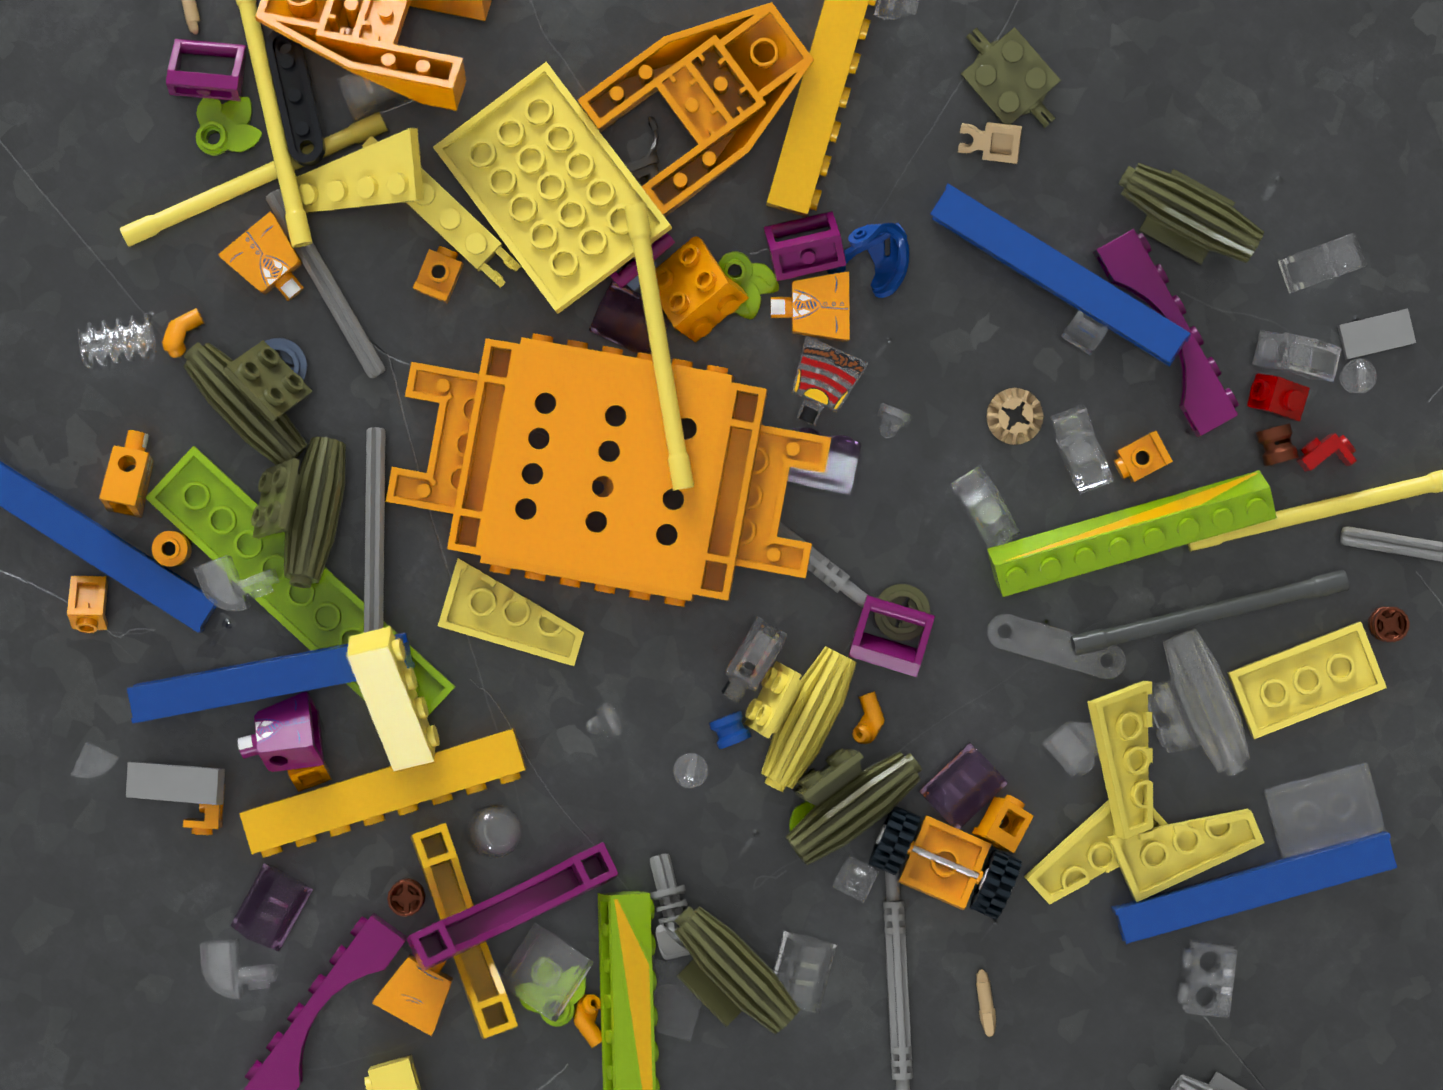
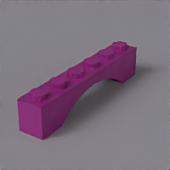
[1093,229,1239,437]
[407,842,619,972]
[244,913,408,1090]

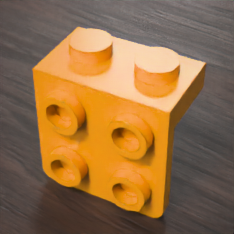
[655,236,749,343]

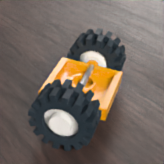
[869,806,1022,920]

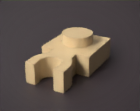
[958,122,1022,164]

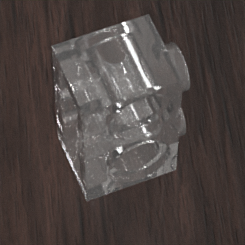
[1178,939,1238,1019]

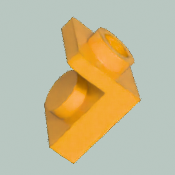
[67,576,108,633]
[183,785,225,835]

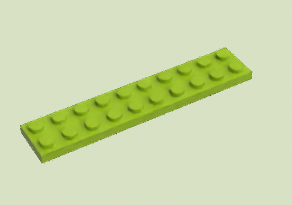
[145,446,455,716]

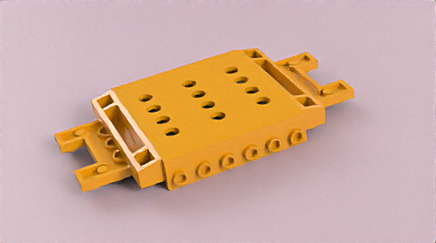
[385,333,832,607]

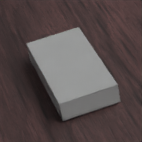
[1337,309,1416,360]

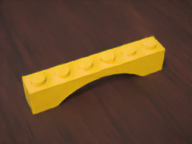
[410,823,518,1039]

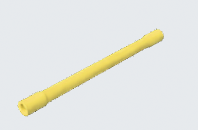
[235,0,313,248]
[120,112,388,247]
[625,202,694,491]
[1187,470,1443,552]

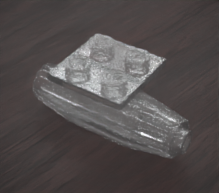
[1148,628,1251,776]

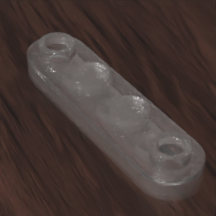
[987,614,1126,679]

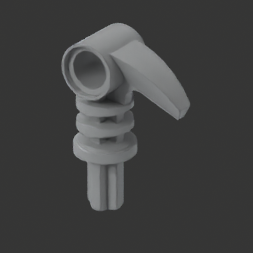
[650,853,690,960]

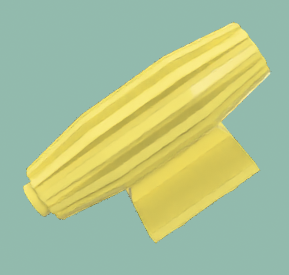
[744,646,857,792]

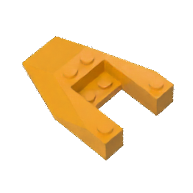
[255,0,492,111]
[577,2,814,217]

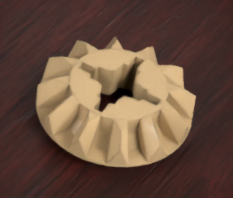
[987,388,1044,445]

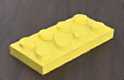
[1227,621,1387,739]

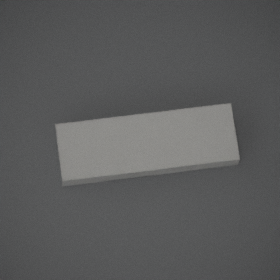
[126,762,225,805]

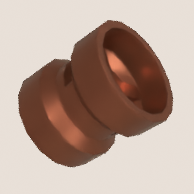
[1256,423,1299,466]
[1368,607,1410,642]
[387,878,426,917]

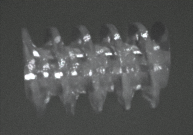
[78,314,156,368]

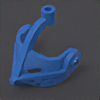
[827,223,909,298]

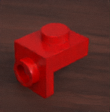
[1247,373,1310,422]
[1296,433,1357,472]

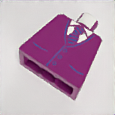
[238,691,324,772]

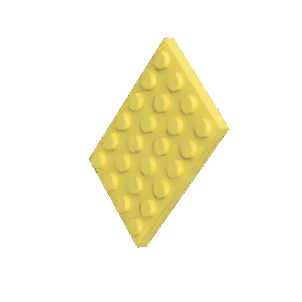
[433,62,672,314]

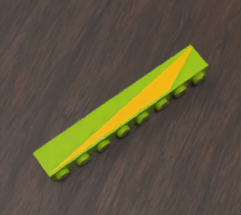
[987,470,1277,597]
[597,891,660,1090]

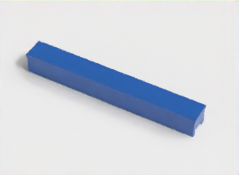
[930,184,1191,367]
[0,461,220,633]
[127,632,415,724]
[1111,831,1397,944]

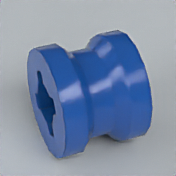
[708,710,752,750]

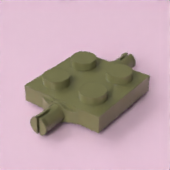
[961,27,1061,128]

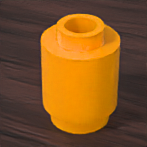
[152,531,192,567]

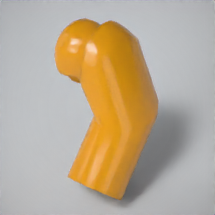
[162,308,205,358]
[852,691,885,744]
[573,994,602,1048]

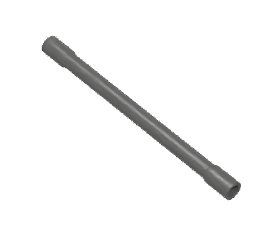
[1070,570,1349,656]

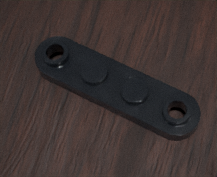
[265,31,326,166]

